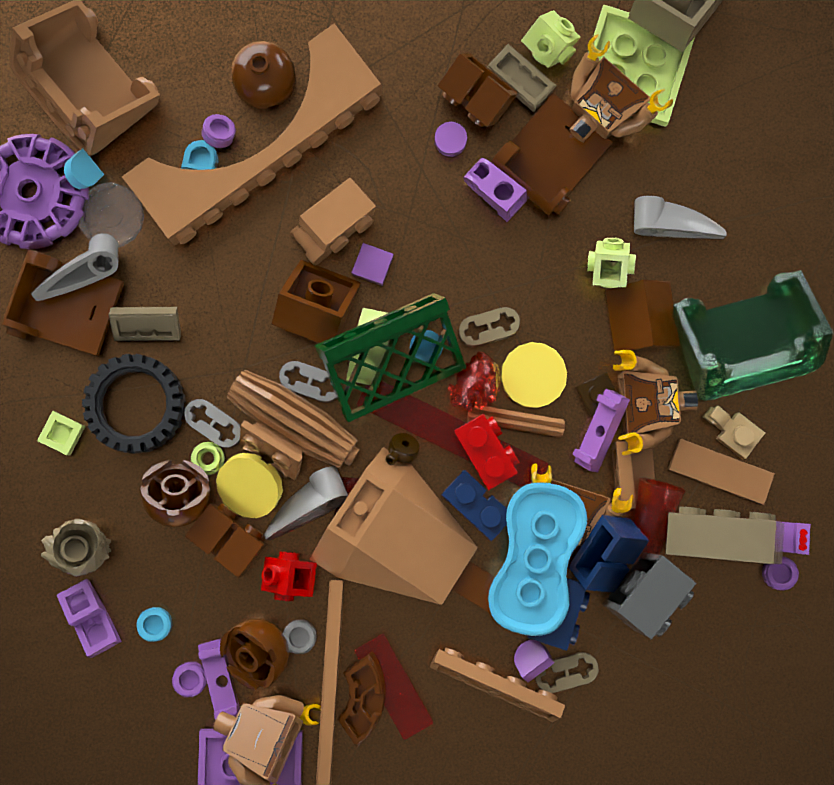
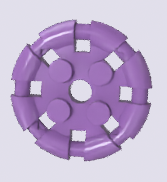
[0,134,90,249]

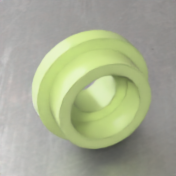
[191,442,225,475]

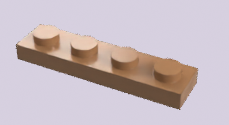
[429,648,565,722]

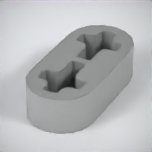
[279,361,337,403]
[184,399,241,448]

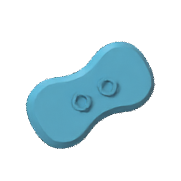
[488,482,587,636]

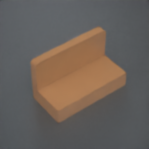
[611,441,657,509]

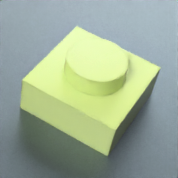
[37,411,85,456]

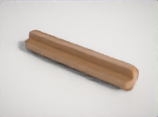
[467,404,565,437]

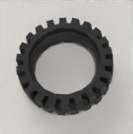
[82,354,186,453]

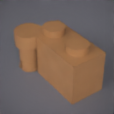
[290,178,376,266]

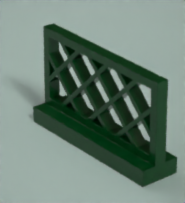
[314,293,466,422]

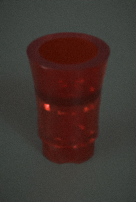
[633,478,686,554]

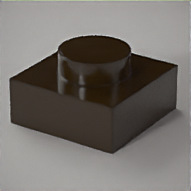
[575,372,616,417]

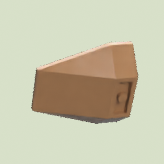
[310,447,478,605]

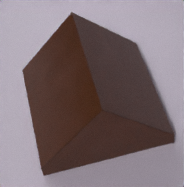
[605,279,680,355]

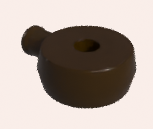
[386,433,420,465]

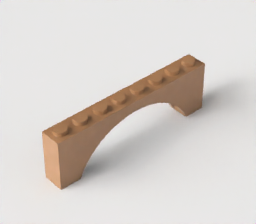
[122,23,382,246]

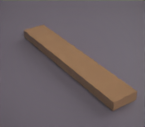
[316,578,345,785]

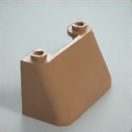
[9,0,160,157]

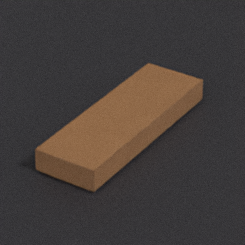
[667,439,775,505]

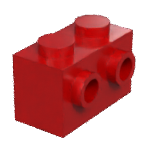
[454,414,520,490]

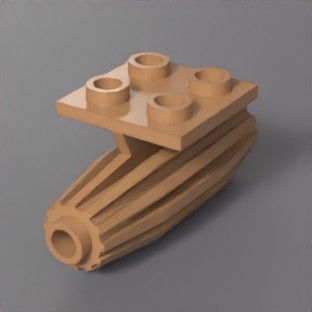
[227,370,360,481]

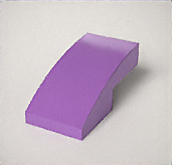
[57,579,122,658]

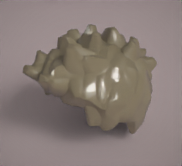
[41,519,111,577]

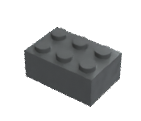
[602,553,697,640]

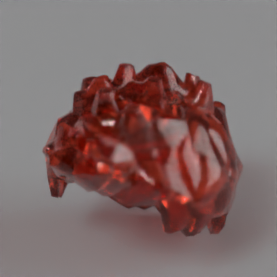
[448,351,500,412]

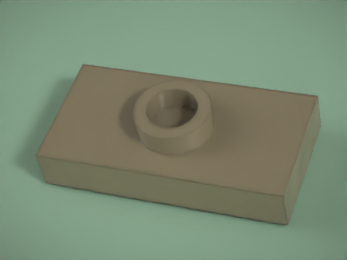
[487,44,557,112]
[109,307,181,341]

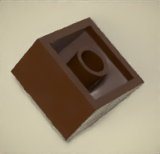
[271,259,361,344]

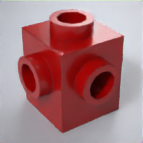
[261,551,317,601]

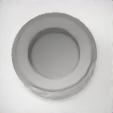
[283,619,317,654]

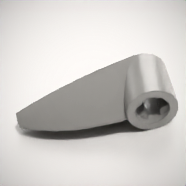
[634,196,727,239]
[31,233,119,301]
[265,466,348,541]

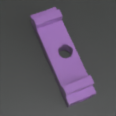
[573,389,630,472]
[198,638,240,720]

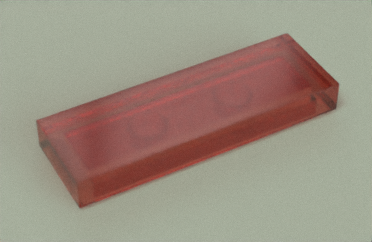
[354,633,434,740]

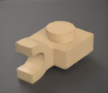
[703,406,765,459]

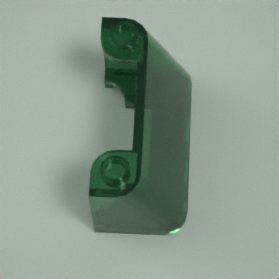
[672,270,834,400]

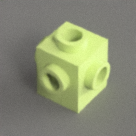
[521,10,581,68]
[587,238,636,288]

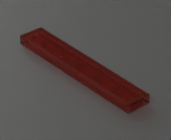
[356,381,549,487]

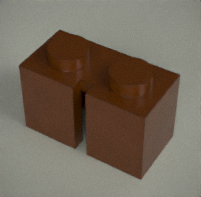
[437,52,518,127]
[185,502,267,578]

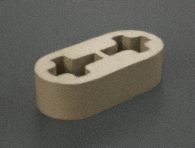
[458,307,520,348]
[534,651,599,693]

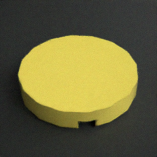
[501,342,567,409]
[216,453,283,518]

